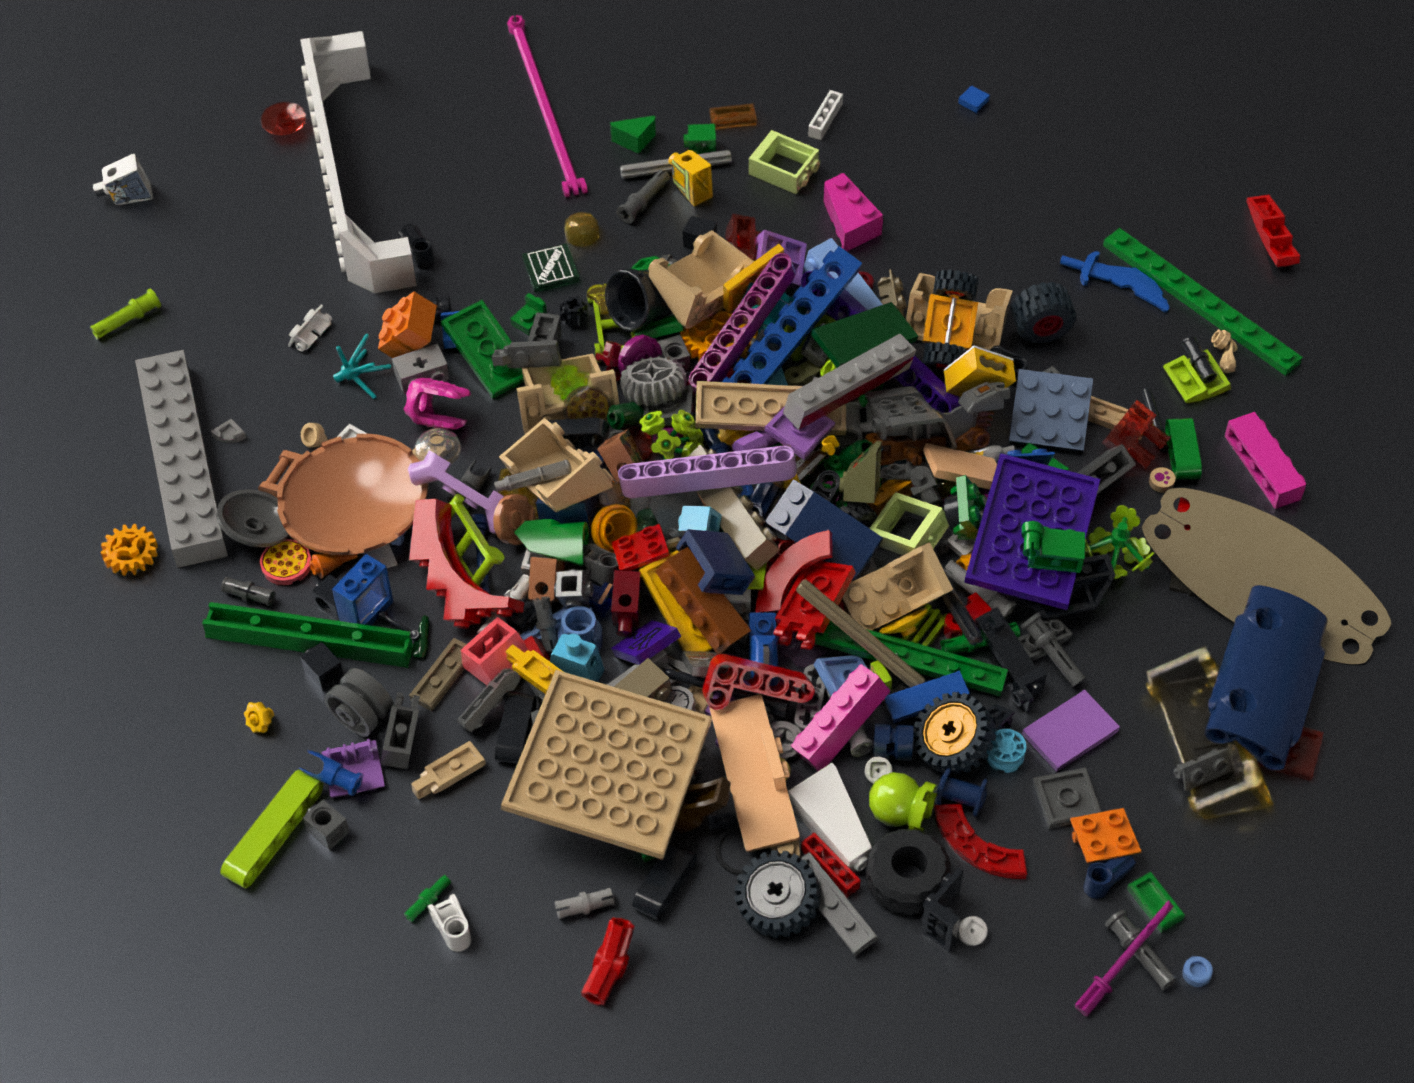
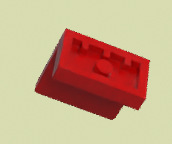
[612,524,670,571]

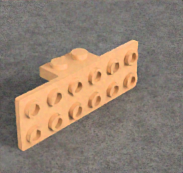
[710,694,800,853]

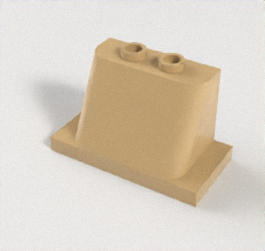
[516,353,619,435]

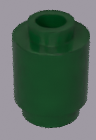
[607,402,644,429]
[839,440,873,470]

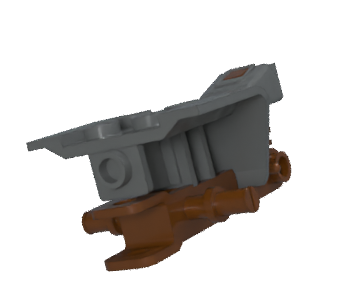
[864,382,1010,466]

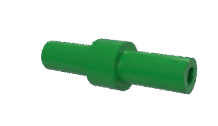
[404,875,451,922]

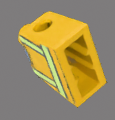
[668,150,713,207]

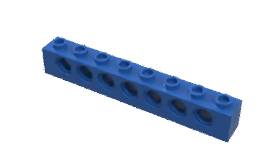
[722,246,862,385]

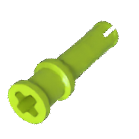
[90,289,161,340]

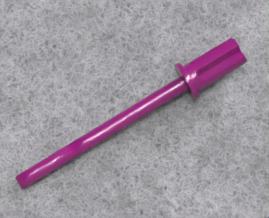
[1075,900,1174,1017]

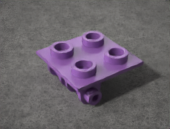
[322,739,385,798]

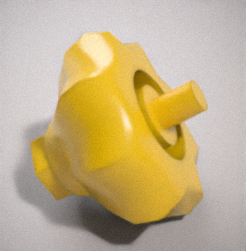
[244,702,274,733]

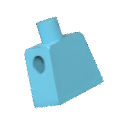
[550,634,604,682]

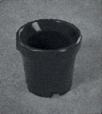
[605,268,673,332]

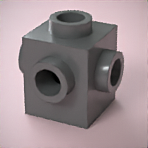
[554,569,594,609]

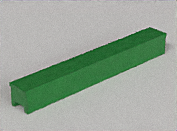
[202,602,414,668]

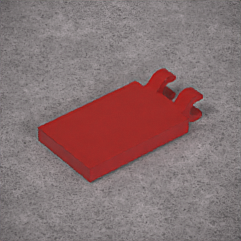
[773,561,856,650]

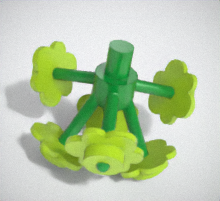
[1085,505,1155,579]

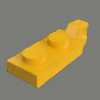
[506,644,564,694]

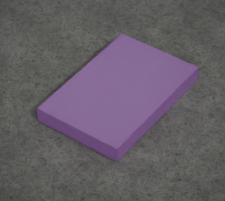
[1022,690,1120,772]

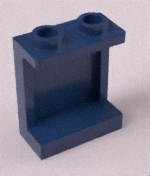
[676,529,755,595]

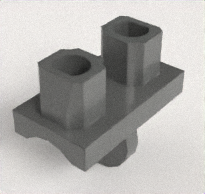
[910,466,943,505]

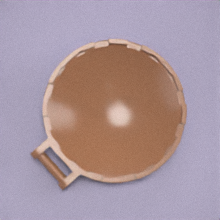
[258,434,428,555]

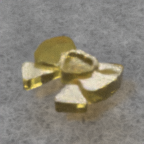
[587,283,609,315]

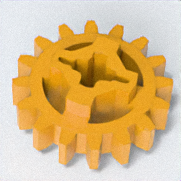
[100,524,158,576]

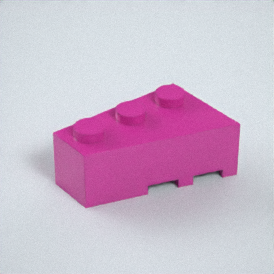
[824,173,883,251]

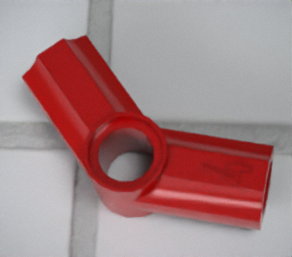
[581,917,635,1006]

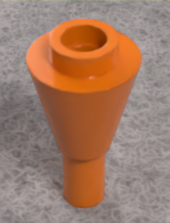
[309,554,358,579]

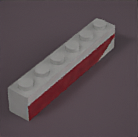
[783,334,916,430]

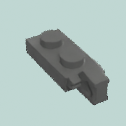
[492,340,562,368]

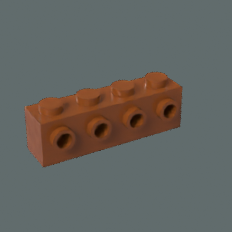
[655,547,751,655]

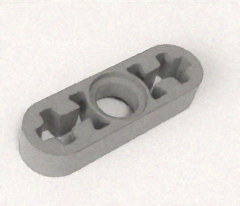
[794,664,825,732]

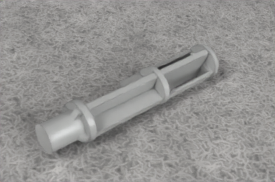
[494,459,572,492]

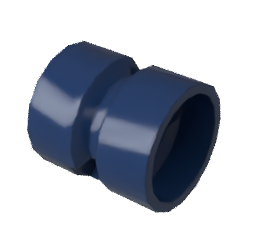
[873,724,913,761]

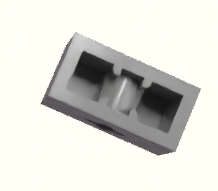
[392,344,450,394]

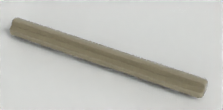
[796,579,925,687]

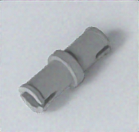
[555,888,614,919]

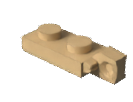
[411,741,486,799]

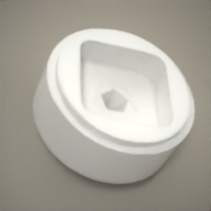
[864,757,892,784]
[958,916,987,946]

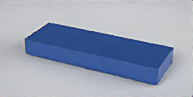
[884,671,970,723]

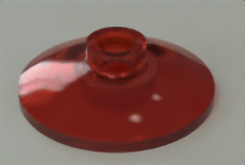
[261,102,306,135]

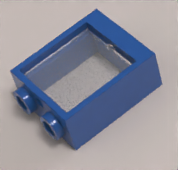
[332,554,394,626]

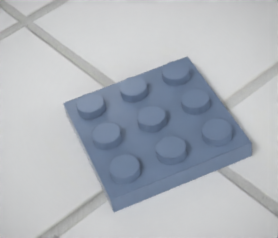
[1009,369,1093,453]

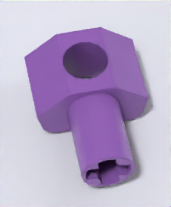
[732,431,779,452]

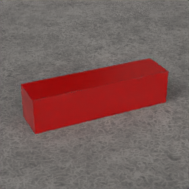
[801,832,861,898]

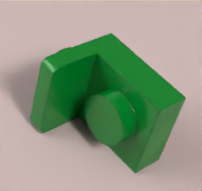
[510,293,547,336]

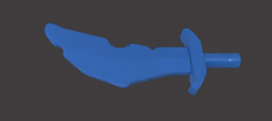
[1060,251,1170,313]

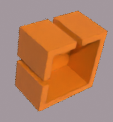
[378,292,437,358]

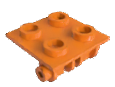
[1070,808,1141,863]

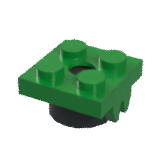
[944,475,987,541]

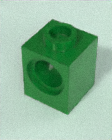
[684,124,716,154]

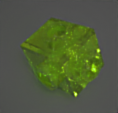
[551,365,590,401]

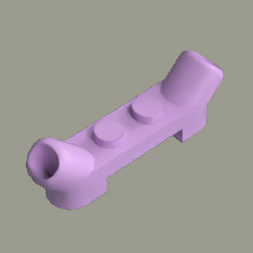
[408,450,504,534]

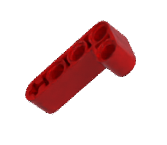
[702,654,815,710]

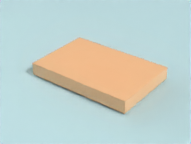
[923,443,997,490]

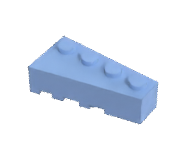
[802,238,883,316]

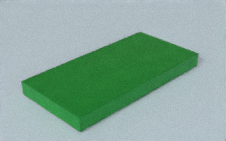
[441,300,524,399]

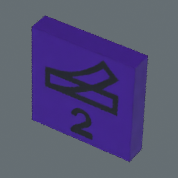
[611,620,681,665]

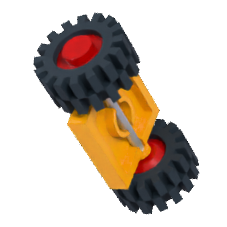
[922,270,979,373]

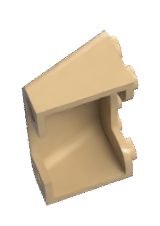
[499,418,614,512]

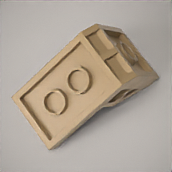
[842,542,953,631]

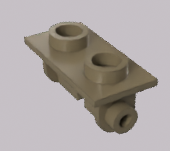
[878,269,907,318]

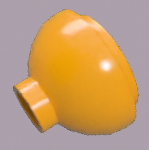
[591,504,638,553]

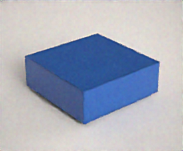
[958,85,990,113]

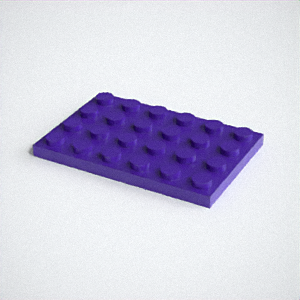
[964,453,1100,610]

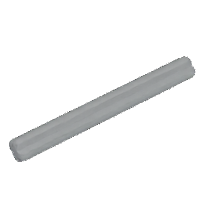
[620,150,732,179]

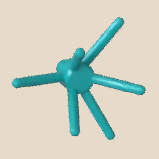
[333,333,392,399]

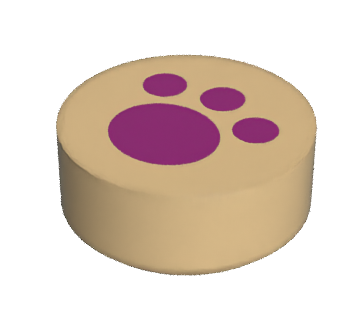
[1149,467,1175,493]

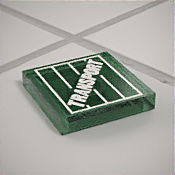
[522,243,580,293]

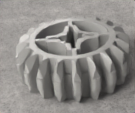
[620,356,687,407]

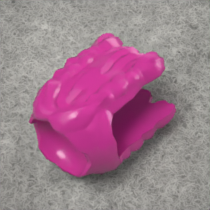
[403,378,471,430]

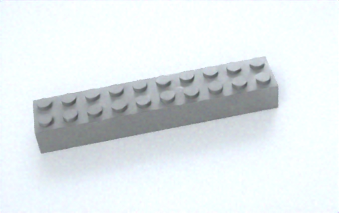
[135,350,228,568]

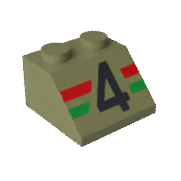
[839,441,882,503]

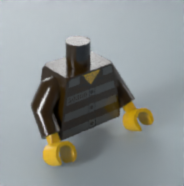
[772,435,840,493]

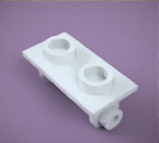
[288,304,332,352]

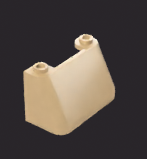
[648,231,754,329]
[906,273,1013,351]

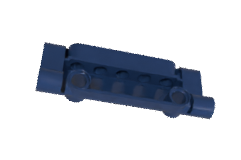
[1205,585,1328,771]

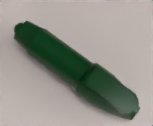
[413,615,430,659]

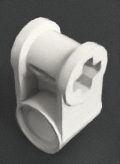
[428,894,471,952]

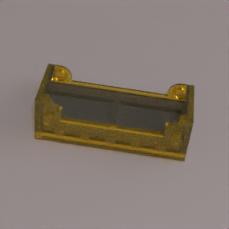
[1146,646,1274,819]

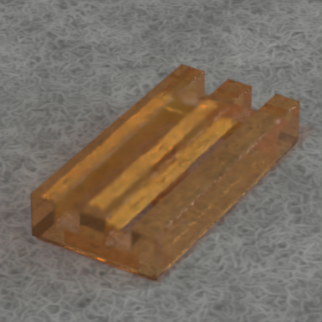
[709,104,757,129]

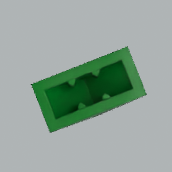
[610,115,656,154]

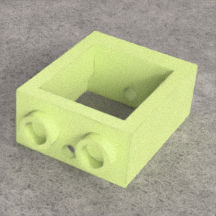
[749,130,820,194]
[869,492,949,555]

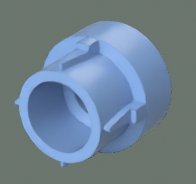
[557,606,603,651]

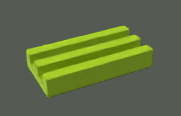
[901,604,947,647]

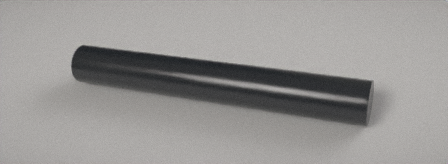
[1142,388,1169,452]

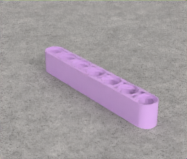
[618,446,797,498]

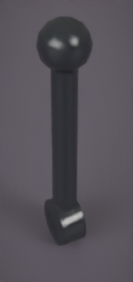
[378,611,421,641]

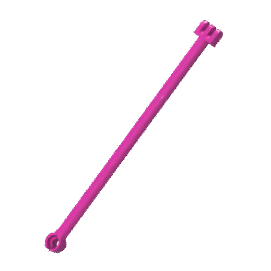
[508,15,588,198]

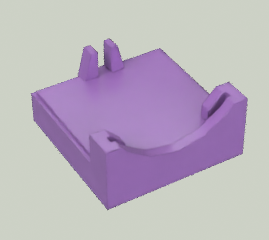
[754,230,807,289]

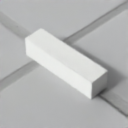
[808,90,843,140]

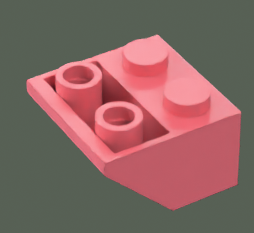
[461,617,528,685]

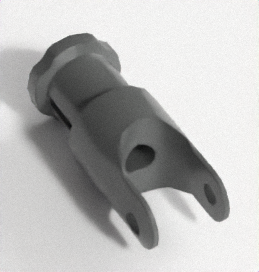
[448,460,492,510]

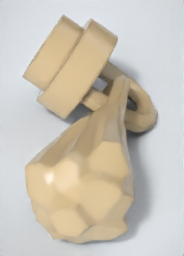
[1211,330,1238,373]

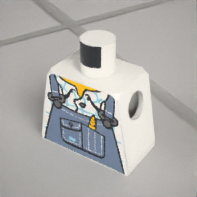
[93,154,153,205]

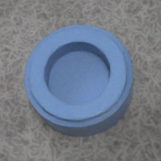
[1182,956,1213,987]

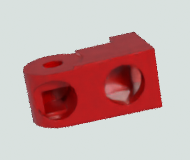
[944,592,992,639]

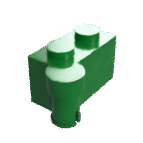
[1022,521,1085,573]

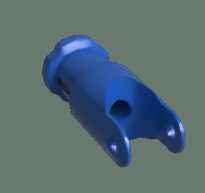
[299,750,364,796]

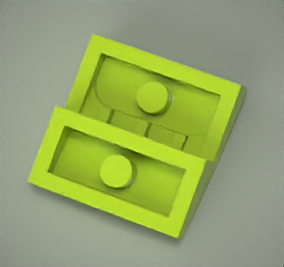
[1163,349,1231,403]

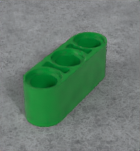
[1165,418,1202,481]

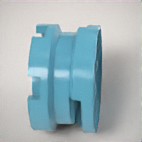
[987,729,1026,773]

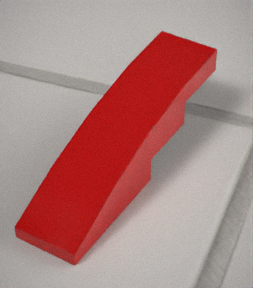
[1247,195,1300,267]

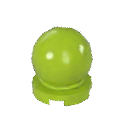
[869,772,938,832]

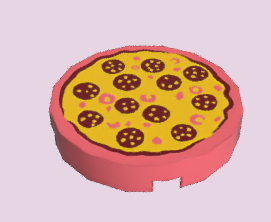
[260,539,312,586]

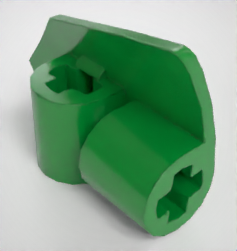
[514,519,589,566]

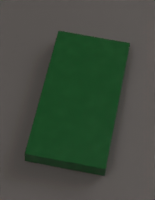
[811,302,919,368]

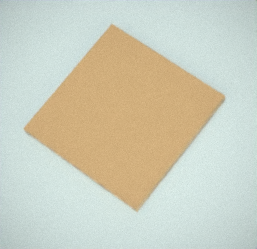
[501,670,712,860]

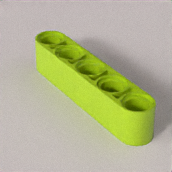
[220,770,324,888]

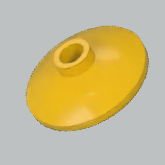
[879,608,928,637]

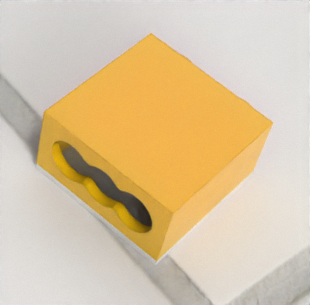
[944,346,1016,397]

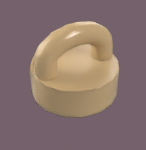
[301,423,328,447]

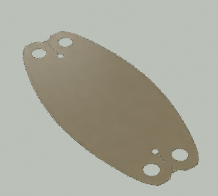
[1142,488,1391,664]

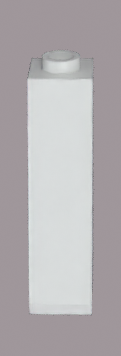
[788,763,872,872]

